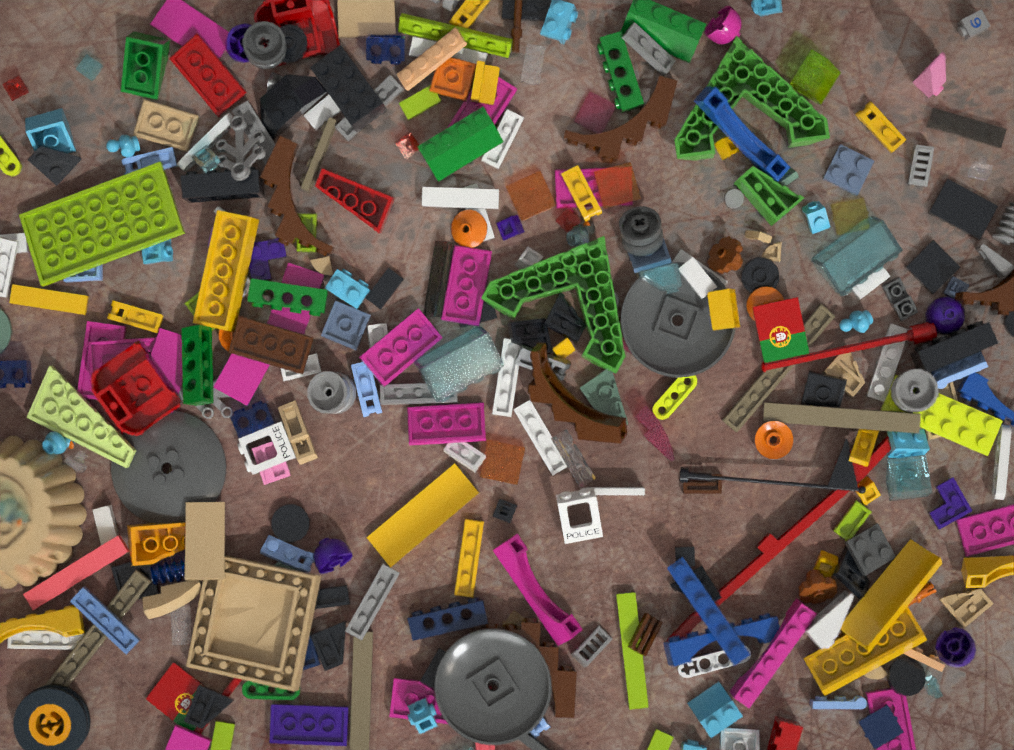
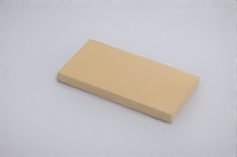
[185,502,225,580]

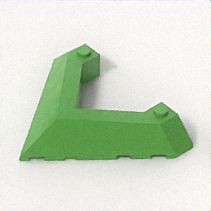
[674,36,830,160]
[481,236,626,374]

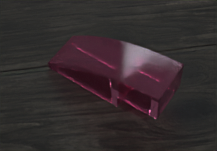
[634,405,674,462]

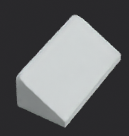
[93,505,119,545]

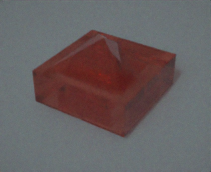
[2,74,29,101]
[395,132,419,159]
[555,207,583,234]

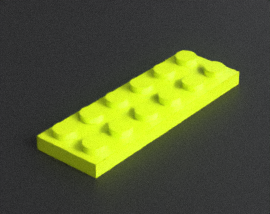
[881,375,1003,456]

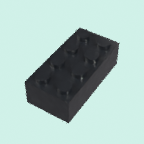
[310,45,388,133]
[181,167,265,203]
[910,321,999,372]

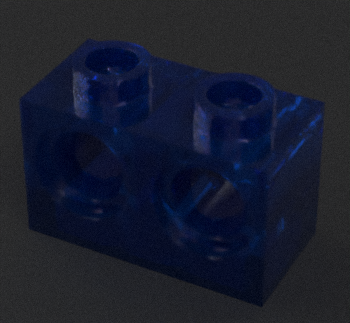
[366,35,406,64]
[0,360,32,388]
[230,401,276,438]

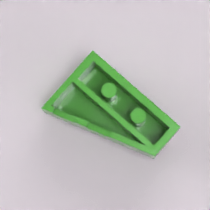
[734,166,804,226]

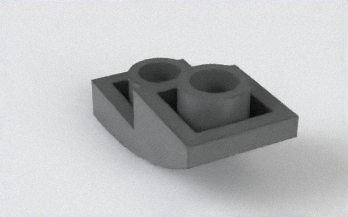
[881,277,918,321]

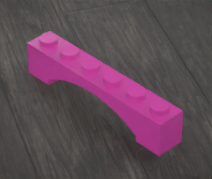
[493,534,583,646]
[729,598,817,708]

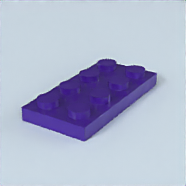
[269,704,349,746]

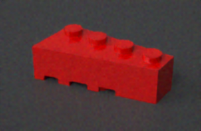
[315,168,395,233]
[766,716,803,750]

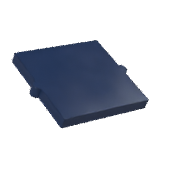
[858,704,904,749]

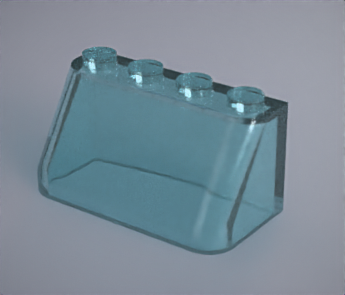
[811,216,903,296]
[414,326,505,402]

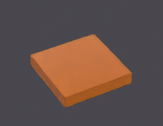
[429,57,476,102]

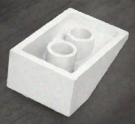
[805,591,854,649]
[719,728,760,750]

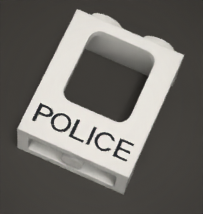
[237,422,296,475]
[556,488,603,544]

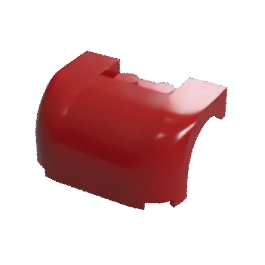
[254,0,340,67]
[91,340,183,436]

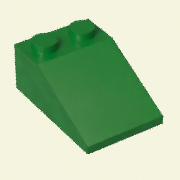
[121,31,170,100]

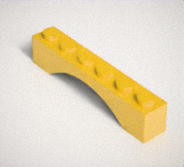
[961,555,1014,588]
[0,605,85,643]

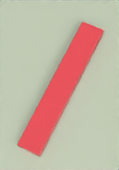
[23,535,129,610]

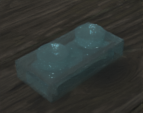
[191,145,221,173]

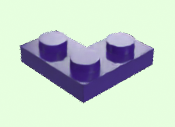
[249,238,287,280]
[928,477,972,530]

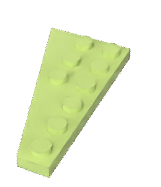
[26,365,136,468]

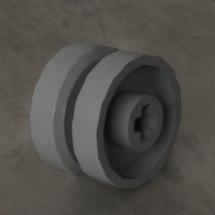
[243,21,287,69]
[619,207,664,256]

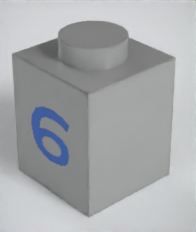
[957,9,990,40]

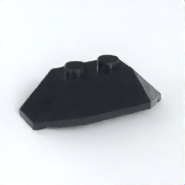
[260,74,327,140]

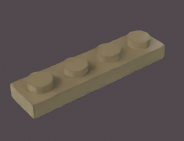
[300,117,338,193]

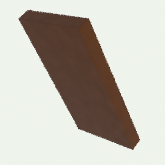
[228,316,314,375]

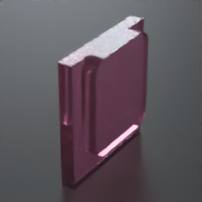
[574,92,616,134]

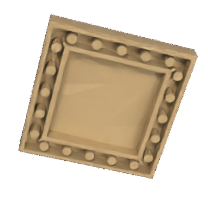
[186,555,321,691]

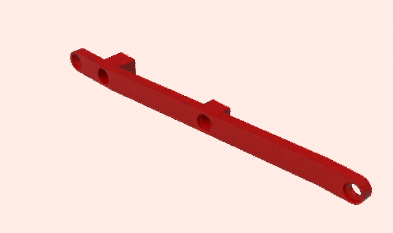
[665,436,891,642]

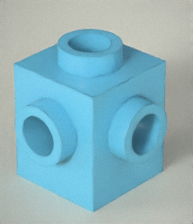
[407,698,437,734]

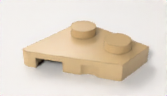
[822,344,865,398]
[939,588,993,628]

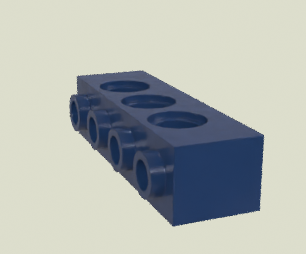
[407,597,488,641]

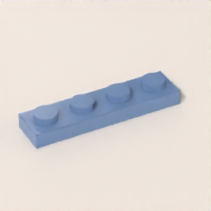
[70,586,141,654]

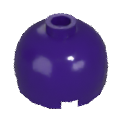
[225,23,264,63]
[925,297,966,335]
[313,538,353,574]
[935,627,976,668]

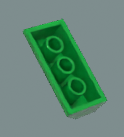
[621,0,706,63]
[417,107,504,182]

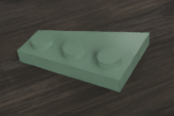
[580,370,628,425]

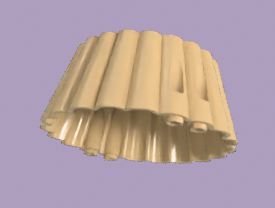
[0,436,87,589]

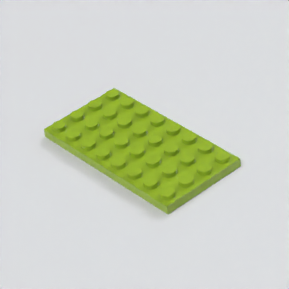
[19,162,185,287]

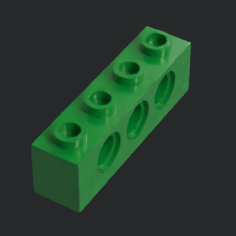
[597,31,644,113]
[247,278,328,317]
[181,325,214,406]

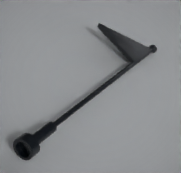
[680,439,866,494]

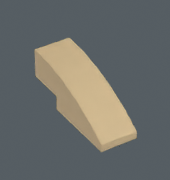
[278,400,318,465]
[142,580,202,619]

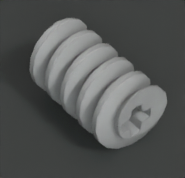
[992,202,1014,245]

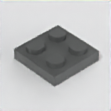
[844,523,896,576]

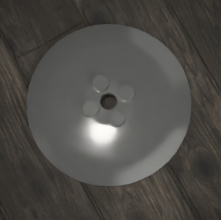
[621,262,736,378]
[111,411,227,523]
[435,628,551,745]

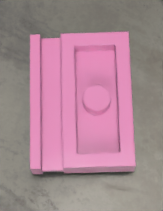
[252,441,291,485]

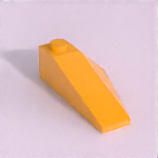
[127,522,186,566]

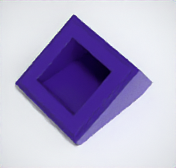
[496,215,524,241]

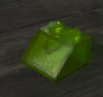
[789,49,841,105]

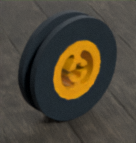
[13,684,91,750]

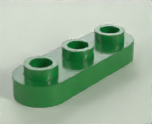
[242,681,301,700]

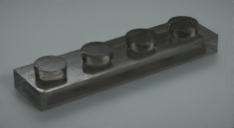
[927,108,1007,149]
[423,241,453,318]

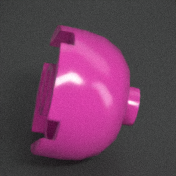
[704,5,742,45]

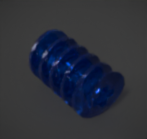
[150,557,185,585]

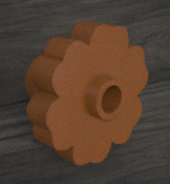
[707,236,743,274]
[798,570,837,604]

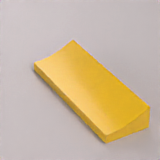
[193,210,259,332]
[366,463,479,568]
[840,539,942,652]
[803,606,927,696]

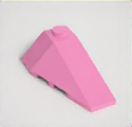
[912,51,946,98]

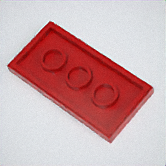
[169,33,248,117]

